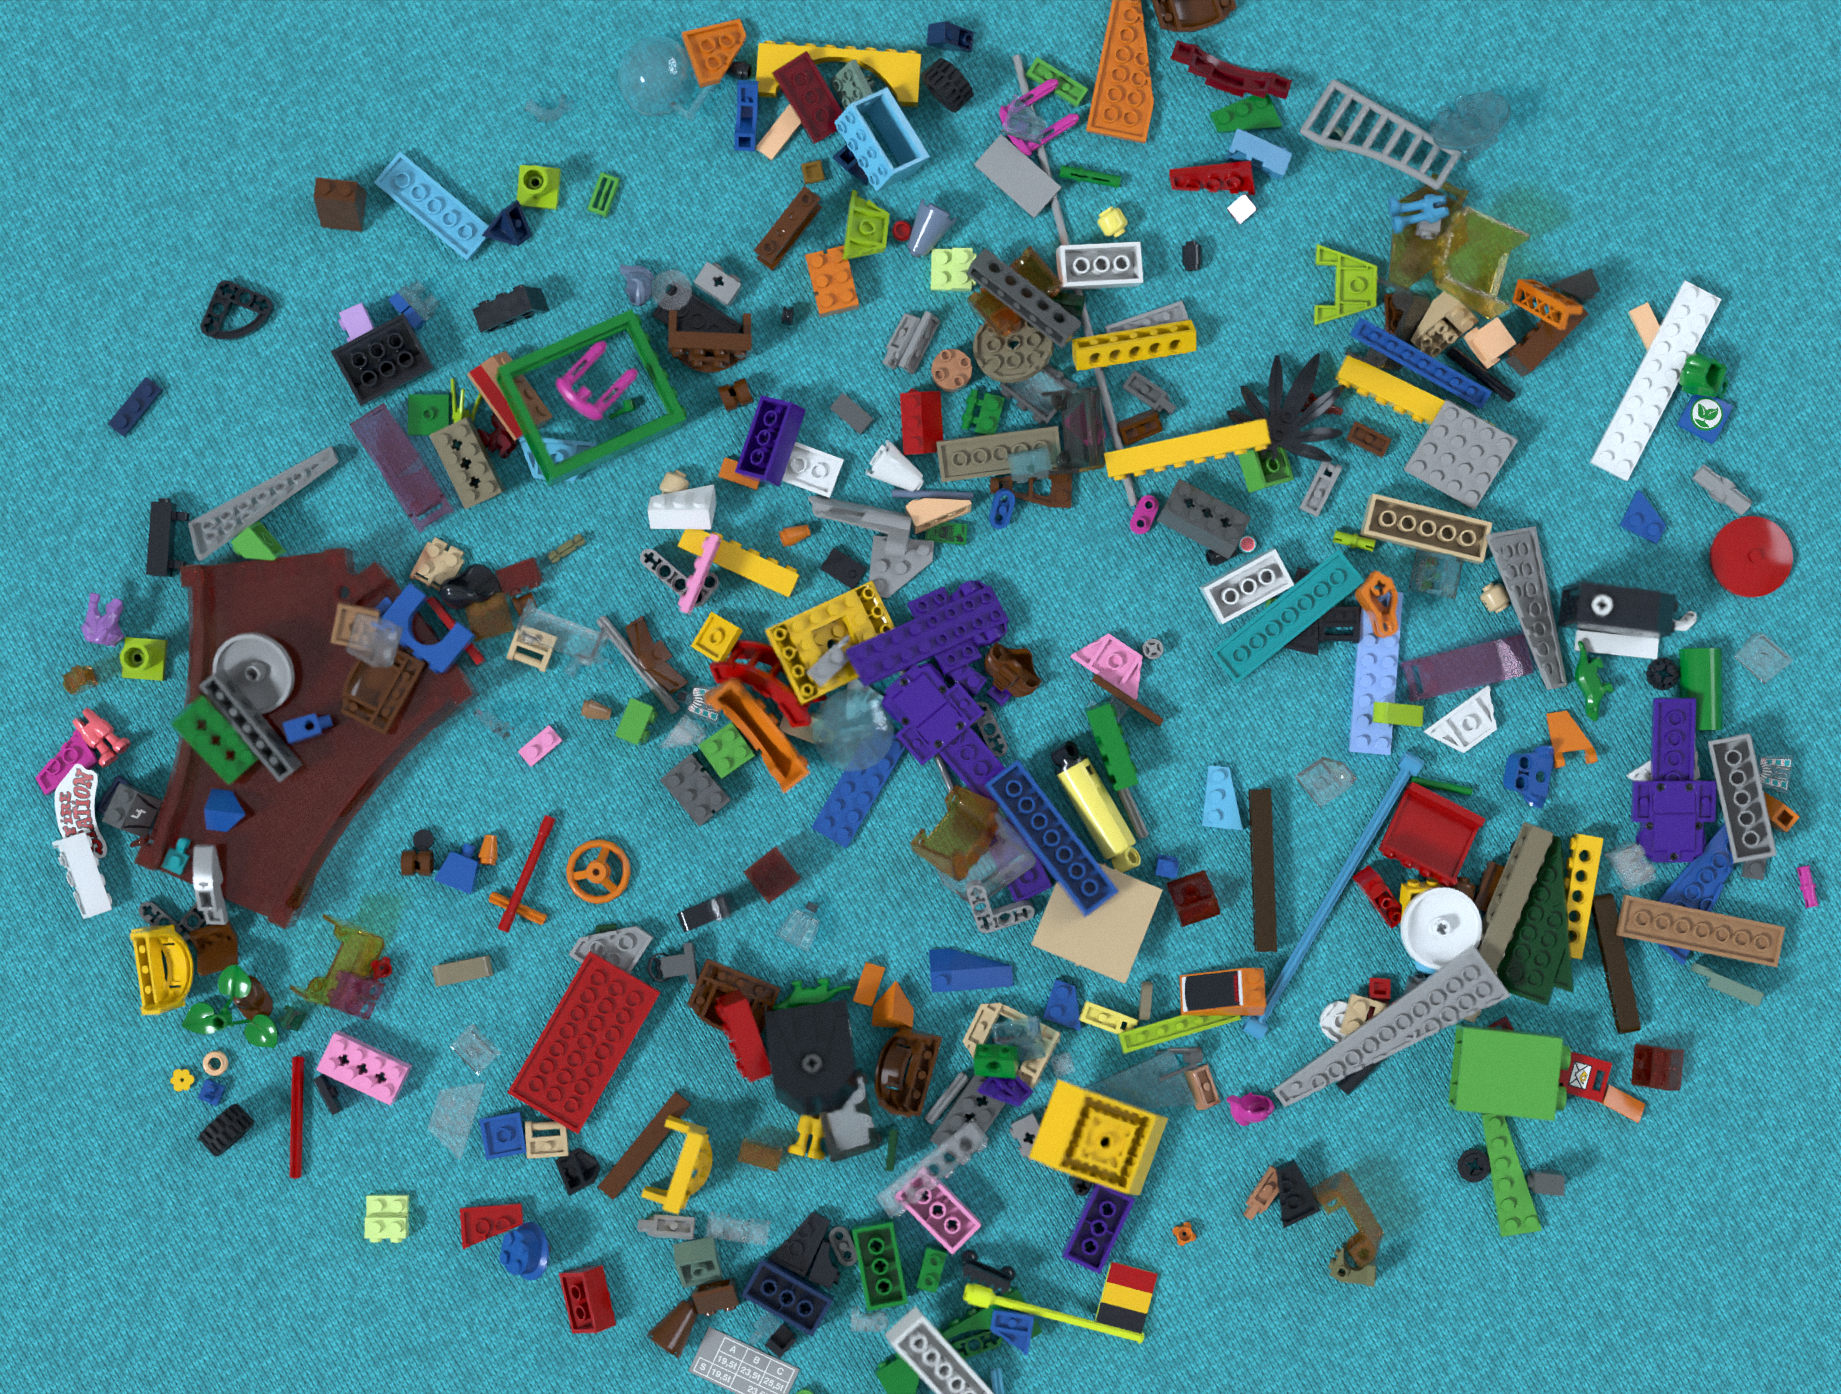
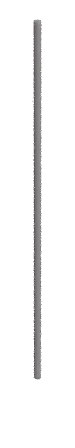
[1012,55,1138,507]

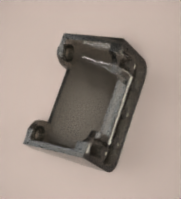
[819,1068,883,1163]

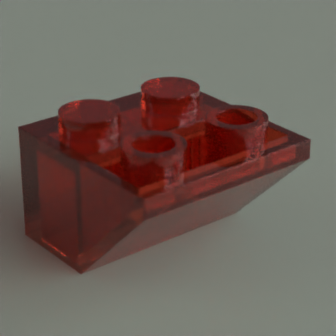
[1631,1044,1684,1091]

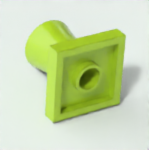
[516,165,561,210]
[120,637,168,681]

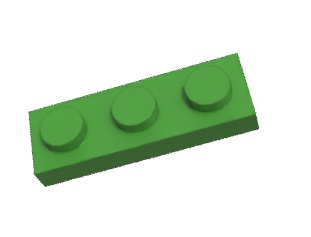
[1026,57,1088,108]

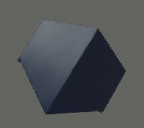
[833,144,868,186]
[481,200,532,246]

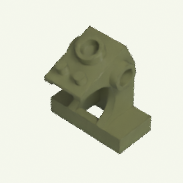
[1328,1245,1377,1287]

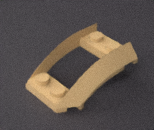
[963,1002,1061,1089]

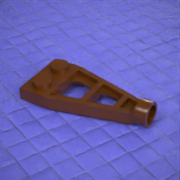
[990,467,1072,508]

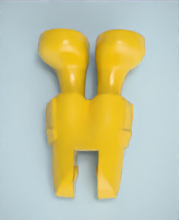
[787,1112,829,1160]

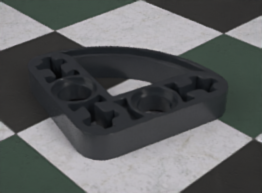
[200,280,274,341]

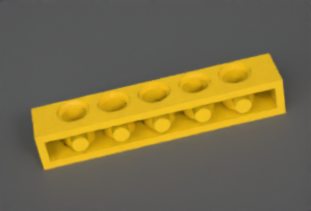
[1072,320,1196,371]
[1565,833,1604,959]

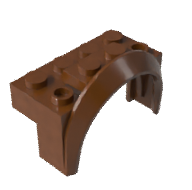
[668,310,752,373]
[874,1026,942,1118]

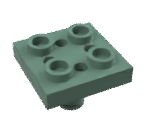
[830,59,875,109]

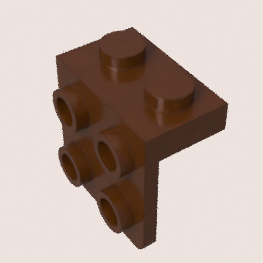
[190,921,239,976]

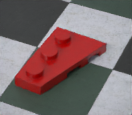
[460,1203,524,1250]

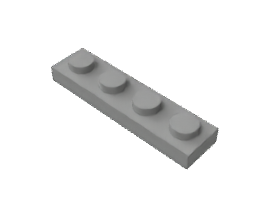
[1105,301,1189,333]

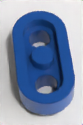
[988,488,1015,529]

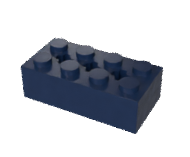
[741,1256,834,1337]

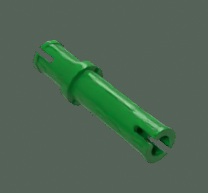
[1059,164,1121,189]

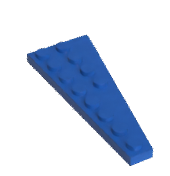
[1656,822,1734,965]

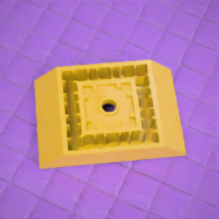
[765,581,895,705]
[1029,1079,1168,1195]

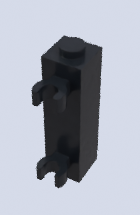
[146,498,190,577]

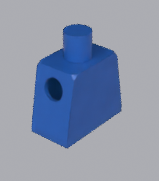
[283,713,333,745]
[434,843,480,894]

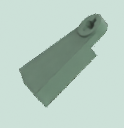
[1690,962,1764,1007]

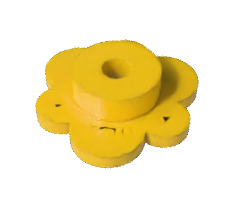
[170,1069,195,1092]

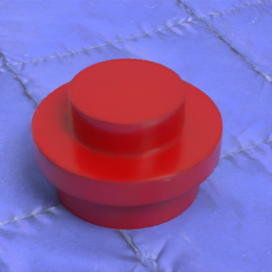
[892,221,912,241]

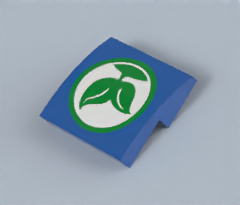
[1676,394,1733,444]

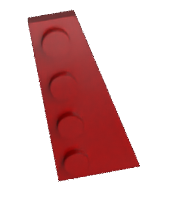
[1169,161,1255,195]

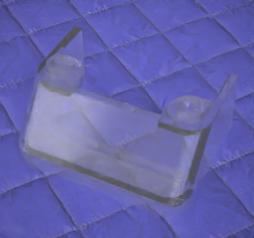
[516,599,609,667]
[932,814,1036,905]

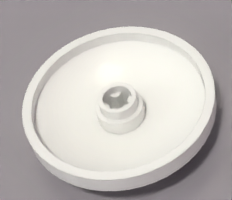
[1401,887,1482,970]

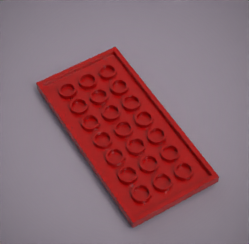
[507,951,661,1134]

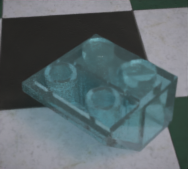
[991,1016,1046,1062]

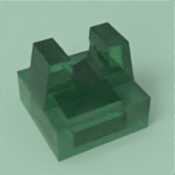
[278,1005,307,1032]

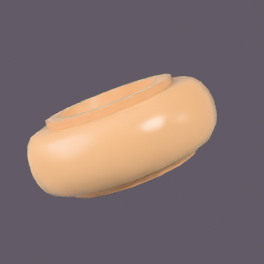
[203,1051,228,1076]

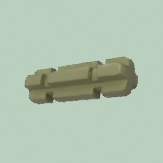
[548,534,586,564]

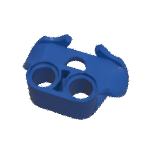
[1503,746,1554,808]

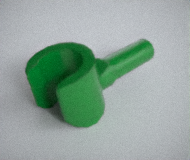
[609,399,635,420]

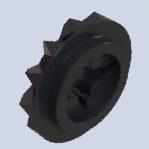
[1646,658,1679,690]
[1457,1149,1490,1182]

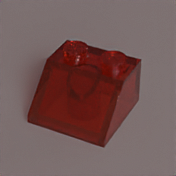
[1166,870,1220,927]

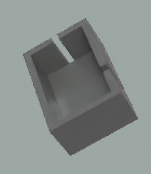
[660,753,732,827]

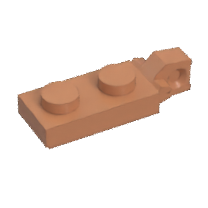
[1243,1165,1278,1221]

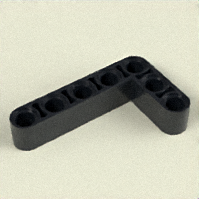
[677,891,739,933]

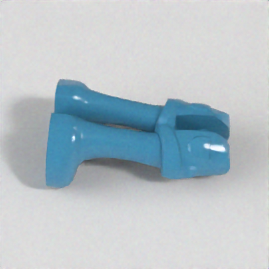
[1388,194,1449,234]

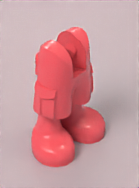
[72,708,131,768]

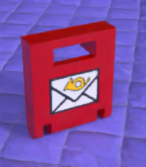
[1558,1051,1612,1103]

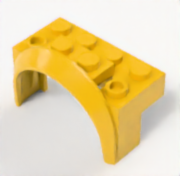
[130,925,193,1015]
[641,1115,713,1214]

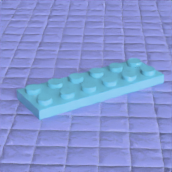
[374,152,489,262]

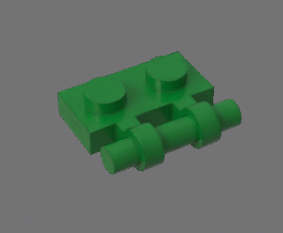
[961,389,1005,435]

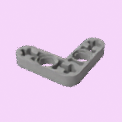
[966,880,1034,933]

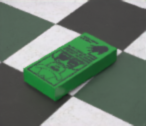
[925,522,968,545]

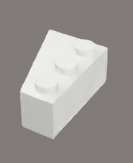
[648,485,717,529]

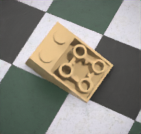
[1411,287,1479,358]

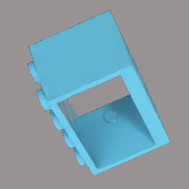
[834,87,930,192]

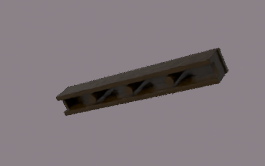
[1248,788,1277,953]

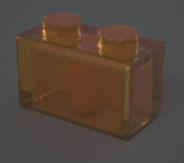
[737,1138,783,1172]

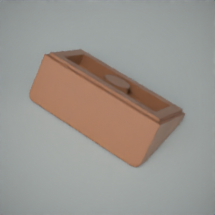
[1184,1064,1221,1110]

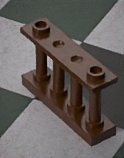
[754,186,822,272]

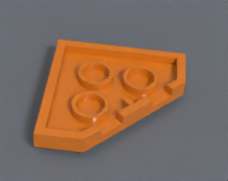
[682,19,746,88]

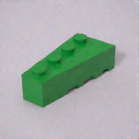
[1084,701,1139,791]

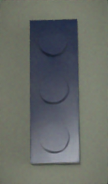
[108,377,164,438]

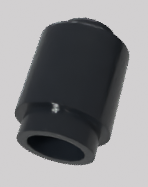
[1181,241,1203,271]

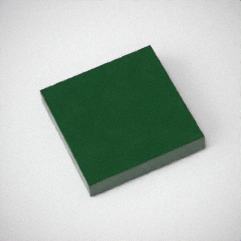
[886,1124,898,1171]

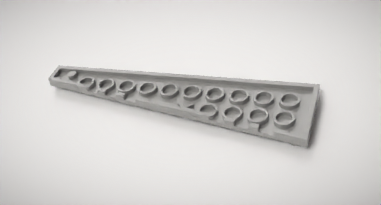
[1272,945,1511,1107]

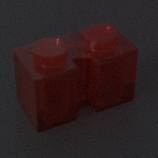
[495,557,544,597]

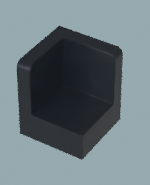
[765,1323,797,1358]

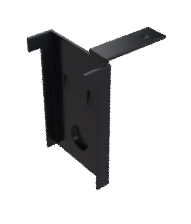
[819,547,866,589]

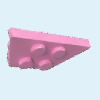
[1070,634,1143,700]

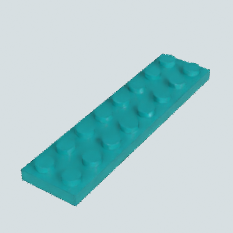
[1210,550,1365,685]

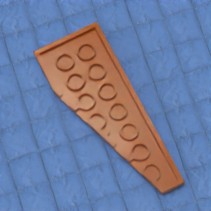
[1086,0,1154,144]

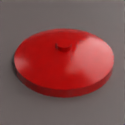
[1709,516,1793,598]

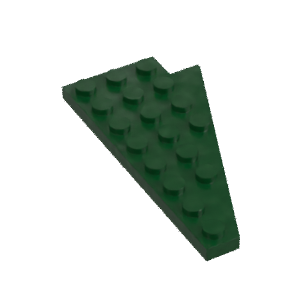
[1496,835,1574,1006]

